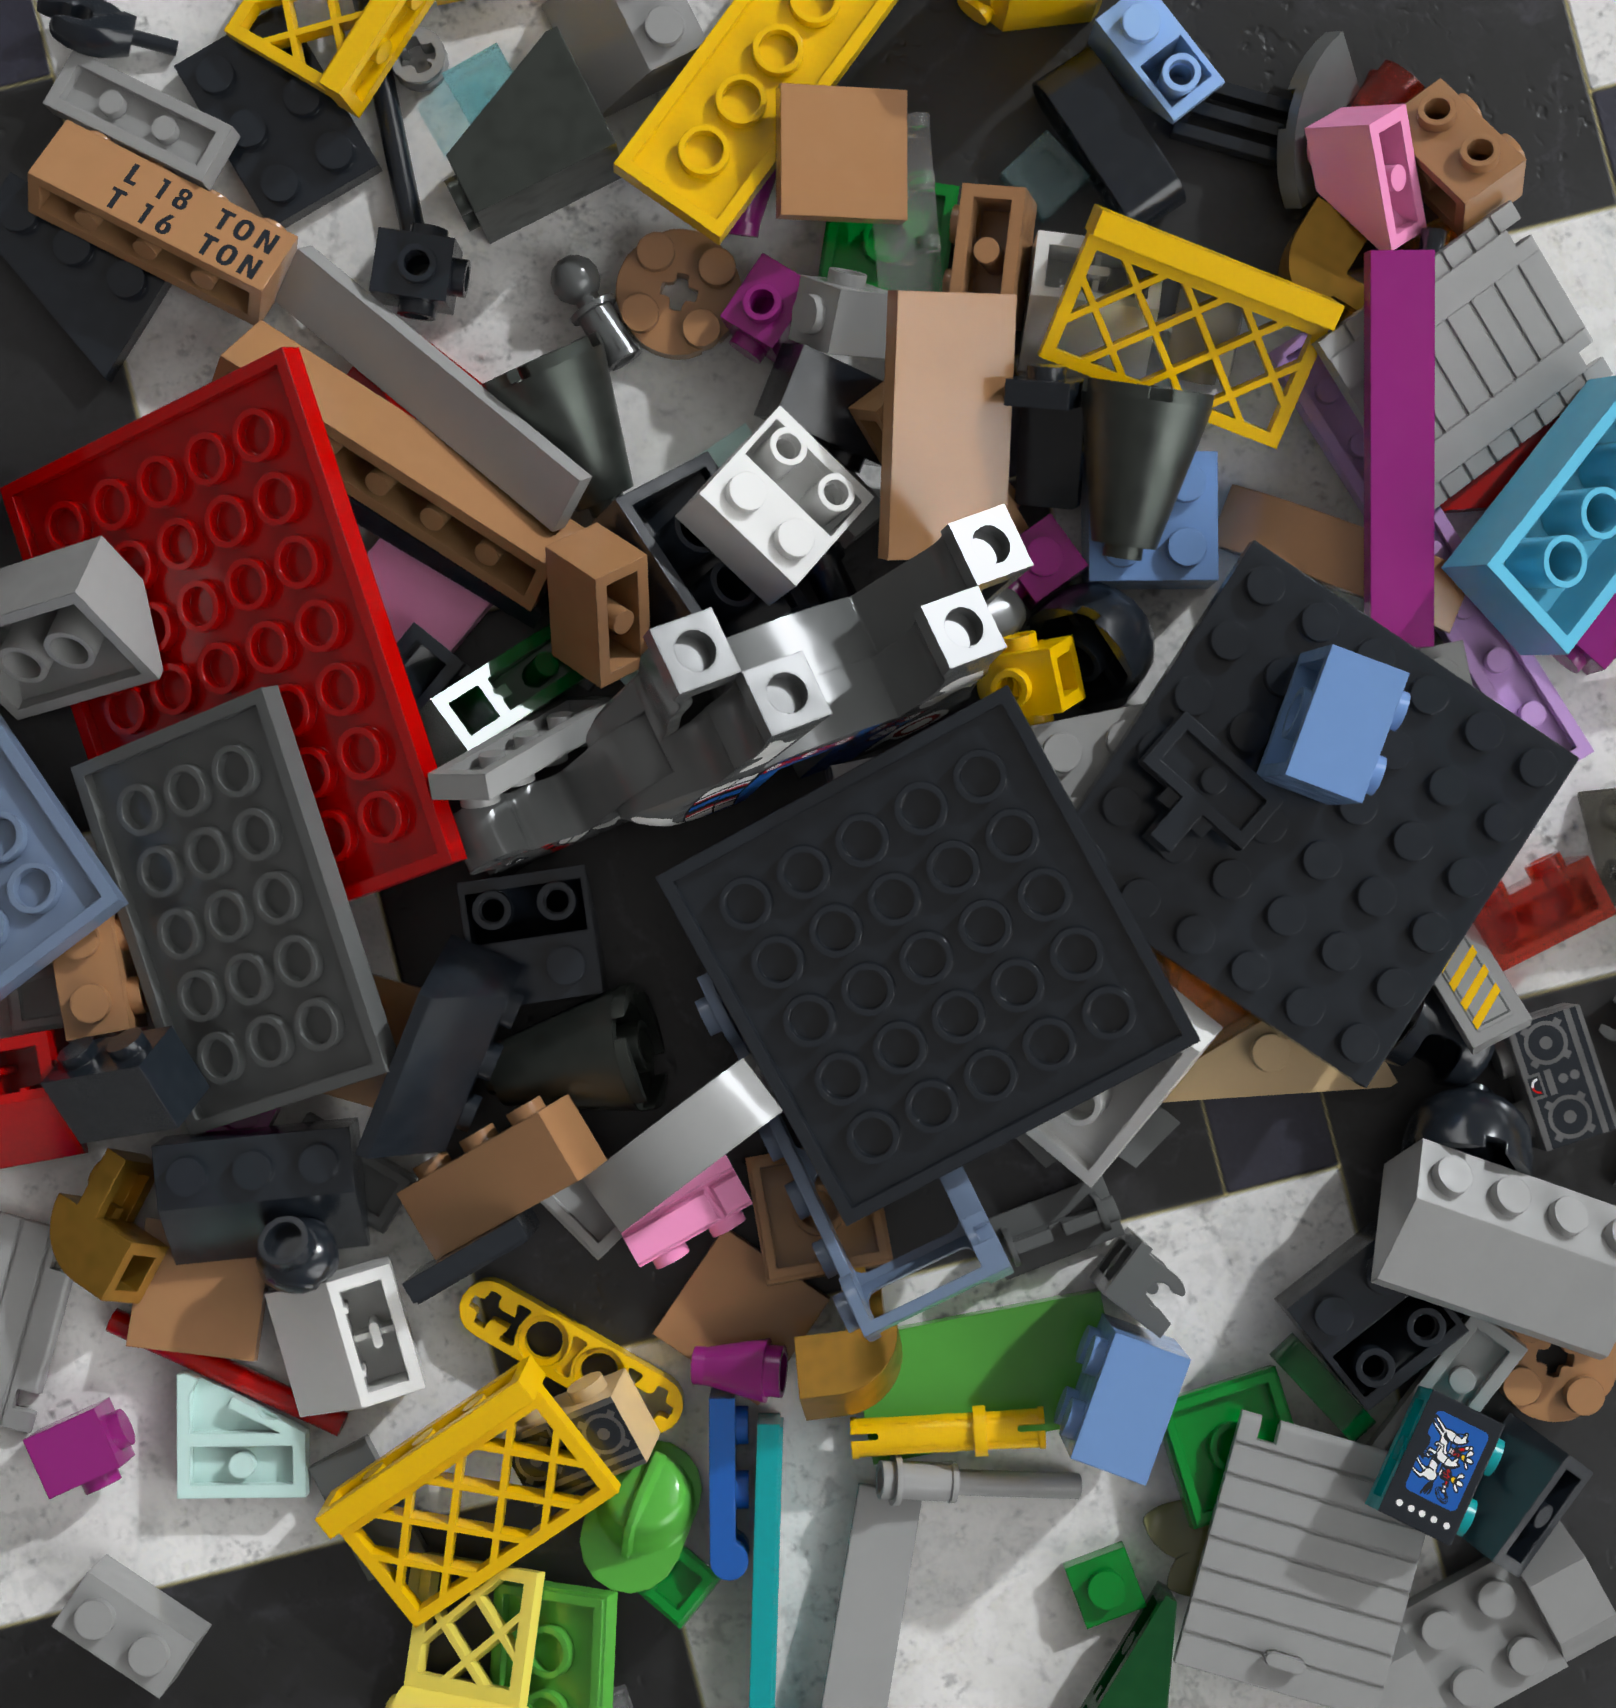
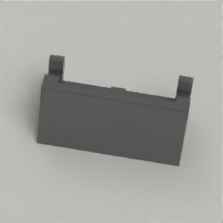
[1090,1227,1186,1338]

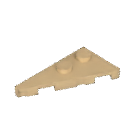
[1163,1019,1398,1102]

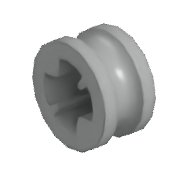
[392,27,449,92]

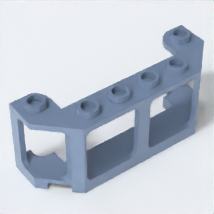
[695,973,1014,1342]

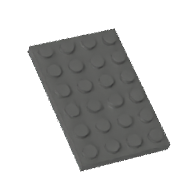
[71,685,397,1136]

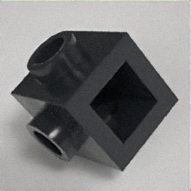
[369,223,471,321]

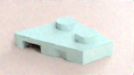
[176,1370,310,1499]

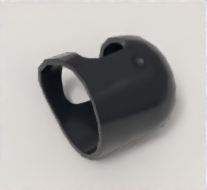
[1384,988,1496,1087]

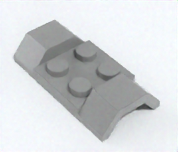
[1379,1521,1616,1708]

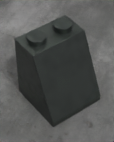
[444,26,621,244]

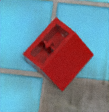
[0,1028,88,1169]

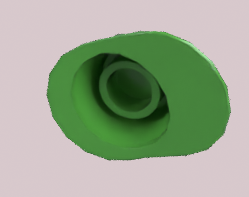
[580,1440,702,1594]

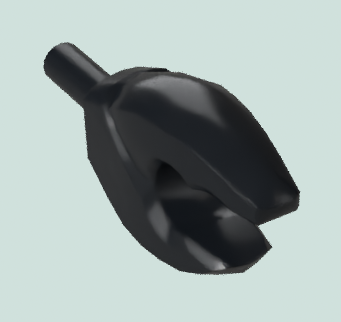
[37,0,179,58]

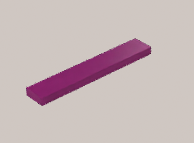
[1364,250,1435,647]

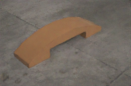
[1218,484,1465,634]

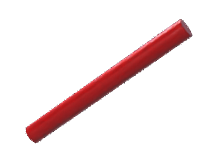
[106,1308,349,1437]

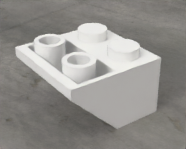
[1017,230,1163,379]
[675,406,874,606]
[264,1255,426,1417]

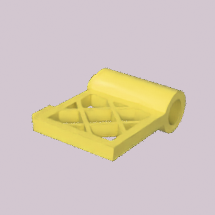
[385,1552,545,1708]

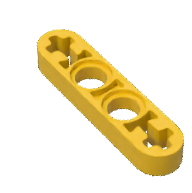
[459,1277,684,1433]

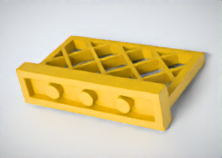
[224,0,435,118]
[1037,204,1345,449]
[314,1355,621,1628]

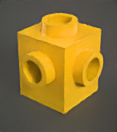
[977,630,1086,726]

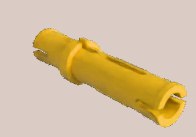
[850,1405,1046,1460]

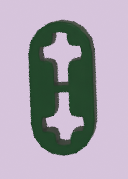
[1269,1333,1376,1442]

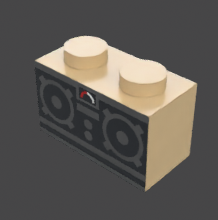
[501,1368,661,1507]

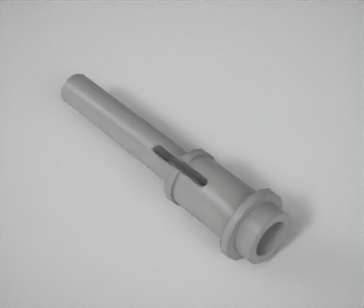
[876,1455,1082,1507]

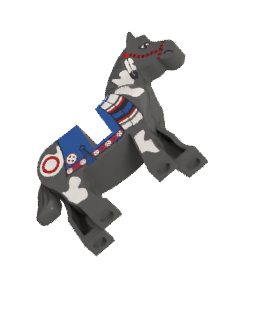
[453,504,1034,877]

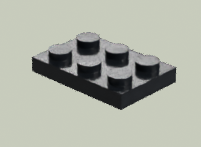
[174,5,383,228]

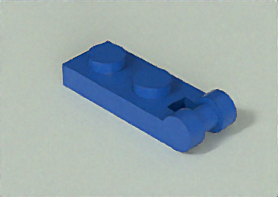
[709,1388,750,1581]

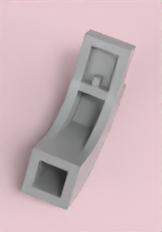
[582,1053,783,1233]

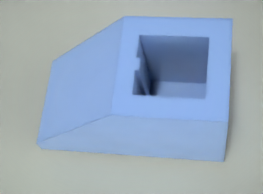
[1088,0,1225,124]

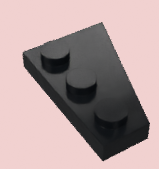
[0,172,172,383]

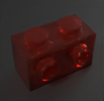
[1473,850,1616,971]

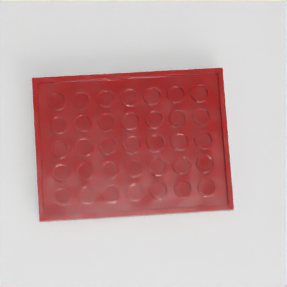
[0,347,468,902]

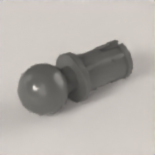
[550,255,642,371]

